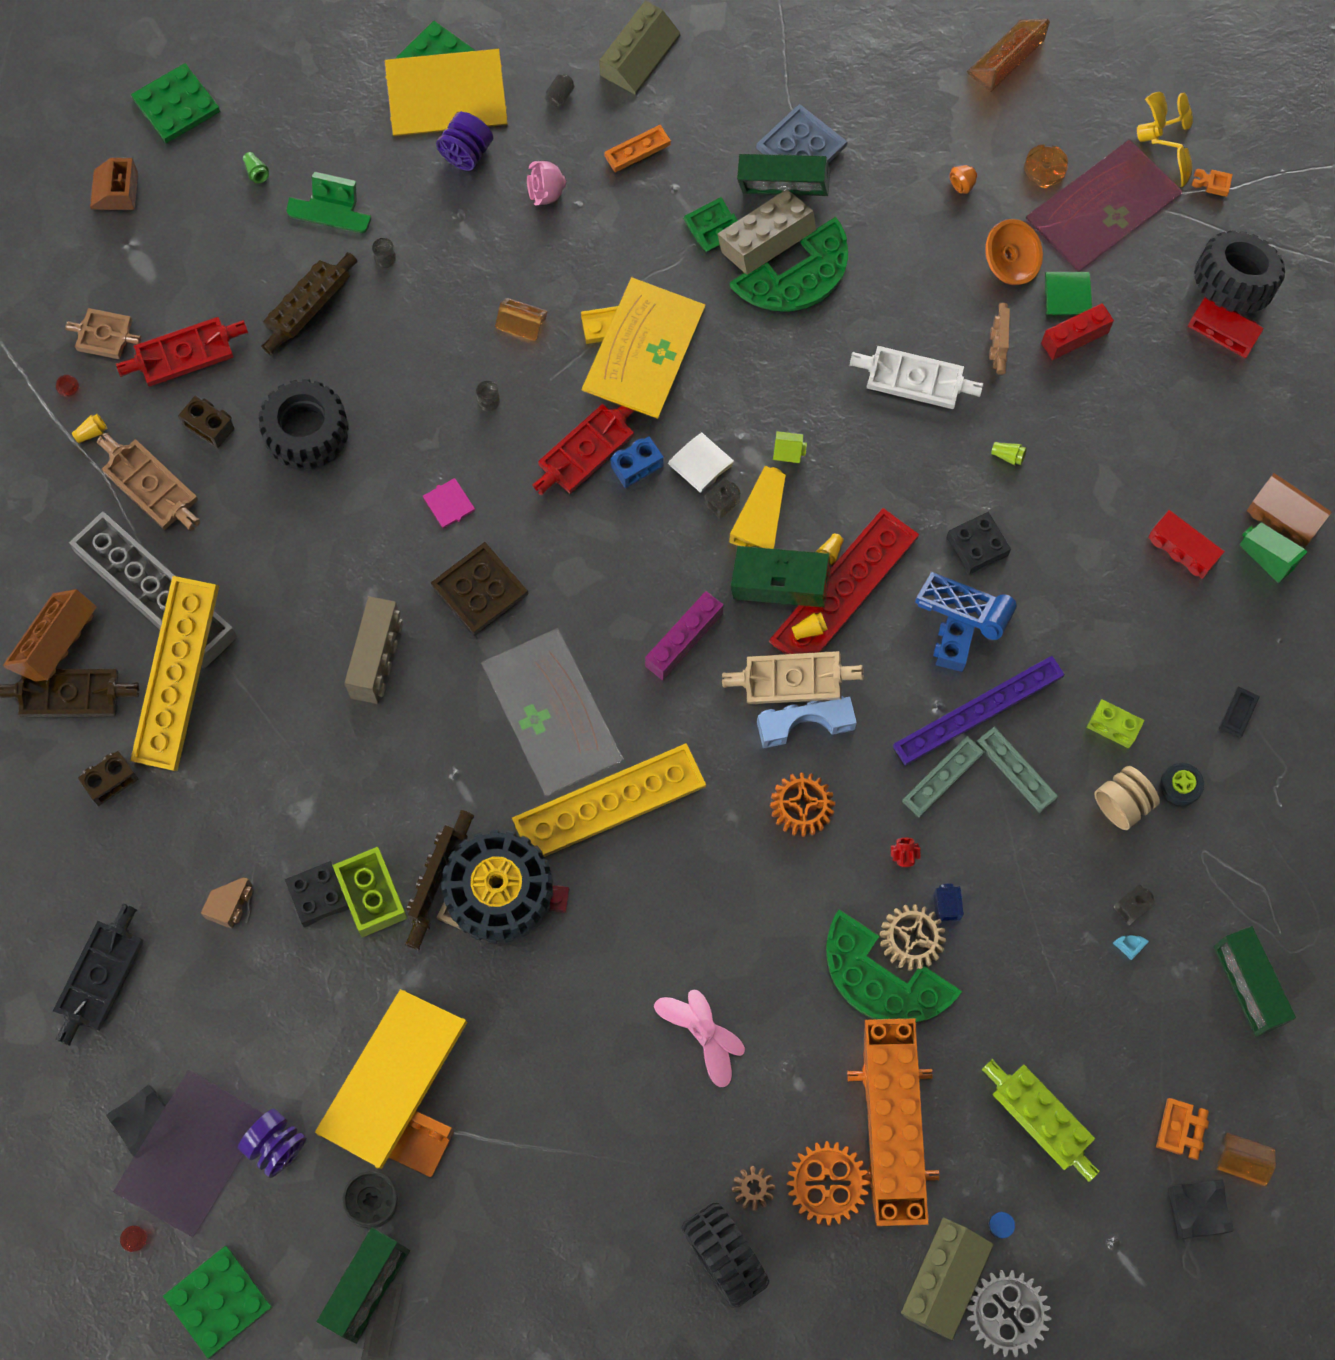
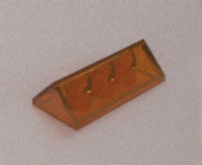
[967,19,1050,92]

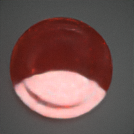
[56,375,79,397]
[120,1226,147,1252]

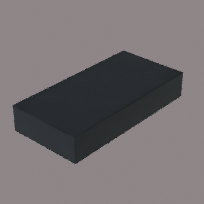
[1219,686,1260,738]

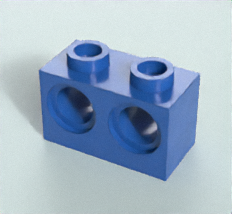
[611,436,664,488]
[933,616,974,672]

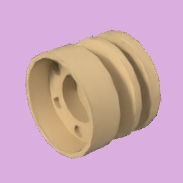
[1094,766,1160,830]

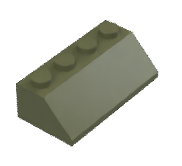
[599,0,680,95]
[901,1217,994,1341]

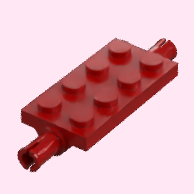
[116,317,248,387]
[532,404,635,495]

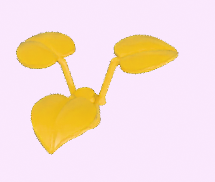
[1137,92,1193,187]

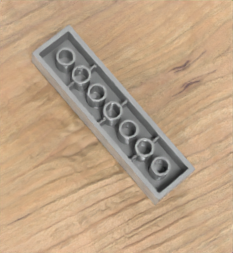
[69,512,237,669]

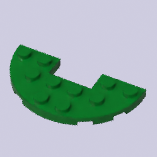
[730,217,849,311]
[826,909,962,1023]

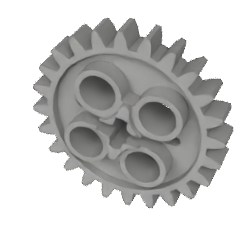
[967,1270,1051,1357]

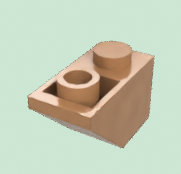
[201,877,253,929]

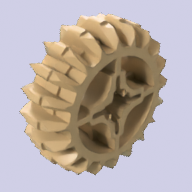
[879,904,946,971]

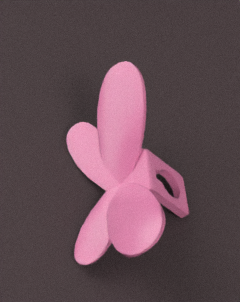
[654,990,745,1087]

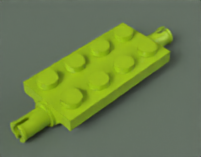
[981,1059,1100,1182]

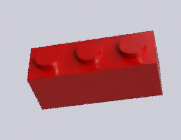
[1188,297,1264,358]
[1041,303,1114,360]
[1148,510,1225,579]

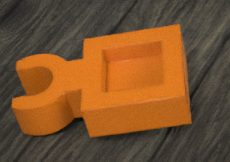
[1192,169,1233,197]

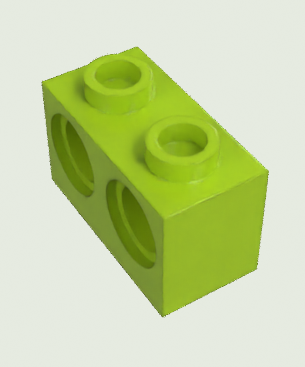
[1086,699,1145,748]

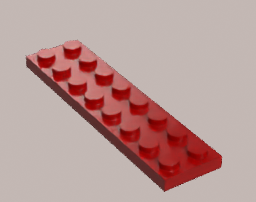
[769,508,919,655]

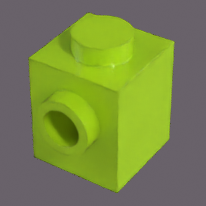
[773,431,807,463]

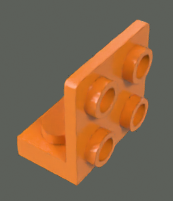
[389,1111,454,1177]

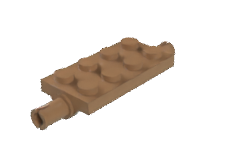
[97,433,200,531]

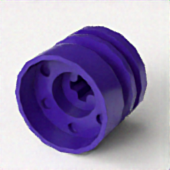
[436,111,494,171]
[238,1108,307,1178]

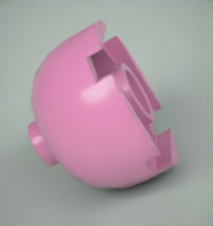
[527,161,566,205]

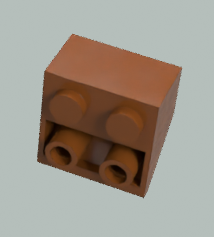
[90,158,138,210]

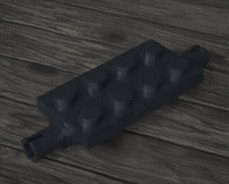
[53,903,144,1046]

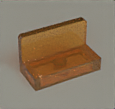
[495,298,548,341]
[1218,1133,1276,1186]

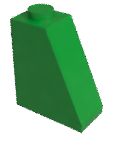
[1240,523,1308,583]

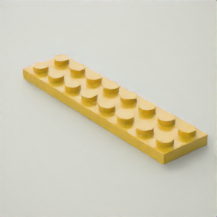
[130,576,219,771]
[512,743,706,857]

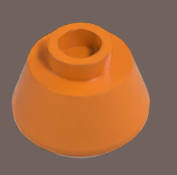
[950,165,977,194]

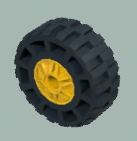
[441,829,553,944]

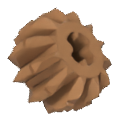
[732,1166,775,1211]

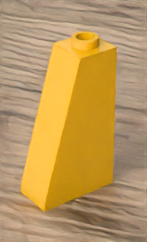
[729,466,786,549]

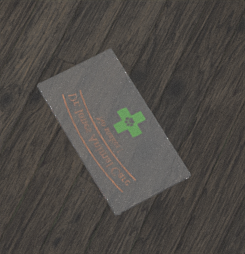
[481,628,623,796]

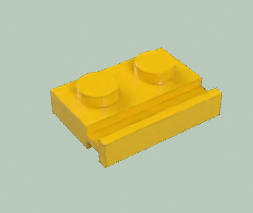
[581,306,618,344]

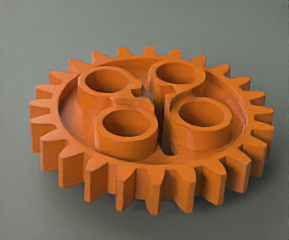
[787,1141,870,1226]

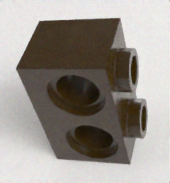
[178,396,235,448]
[78,751,139,807]

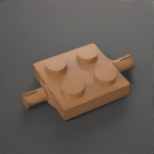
[989,303,1010,375]
[66,308,142,359]

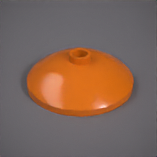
[985,219,1043,285]

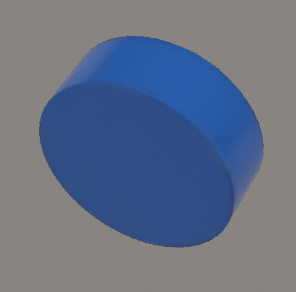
[988,1212,1015,1239]

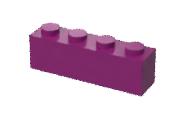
[645,591,724,680]

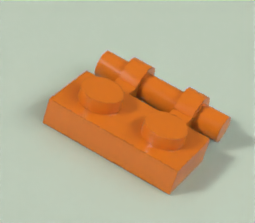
[1156,1098,1209,1160]

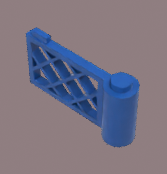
[915,572,1017,640]

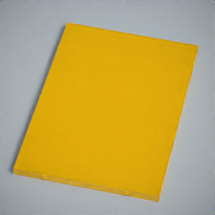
[385,49,508,136]

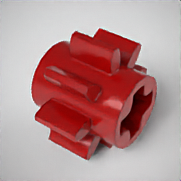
[891,837,921,867]

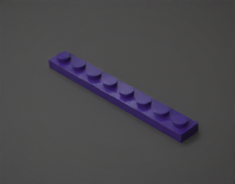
[893,656,1065,766]

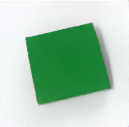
[683,197,738,252]
[1045,272,1092,315]

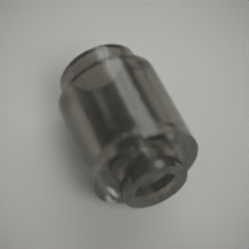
[545,74,575,107]

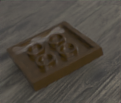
[430,542,528,635]

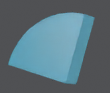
[1113,935,1149,960]

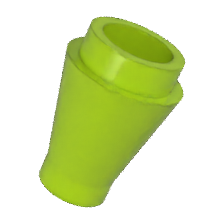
[991,442,1027,466]

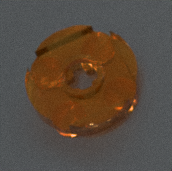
[1024,144,1068,188]

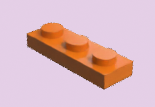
[604,125,671,172]

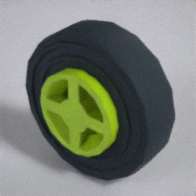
[1160,763,1204,806]

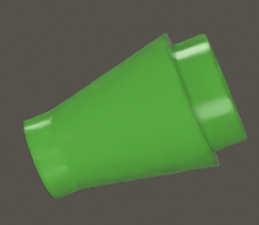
[243,152,269,183]

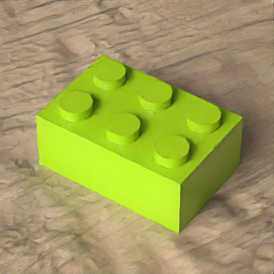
[332,847,408,938]

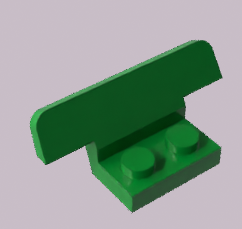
[286,172,371,233]

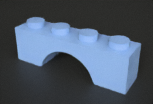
[757,696,857,748]

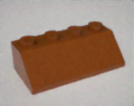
[3,589,97,681]

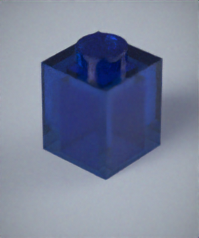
[933,884,964,922]

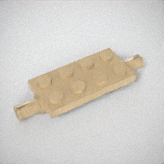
[722,651,864,704]

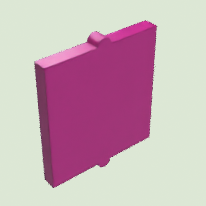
[423,478,475,528]

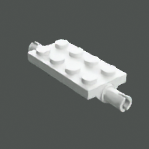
[849,346,983,409]

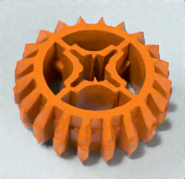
[770,772,835,837]

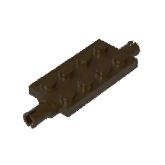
[261,252,358,355]
[0,669,140,717]
[405,810,474,950]

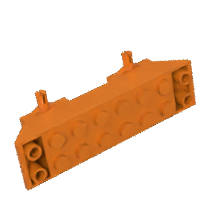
[847,1019,939,1226]

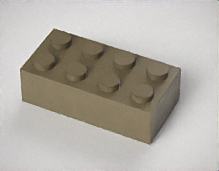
[718,189,816,275]
[344,596,403,704]

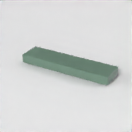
[976,726,1059,813]
[902,736,985,818]

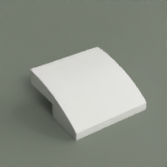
[668,432,734,493]

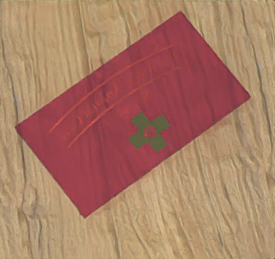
[1026,139,1183,272]

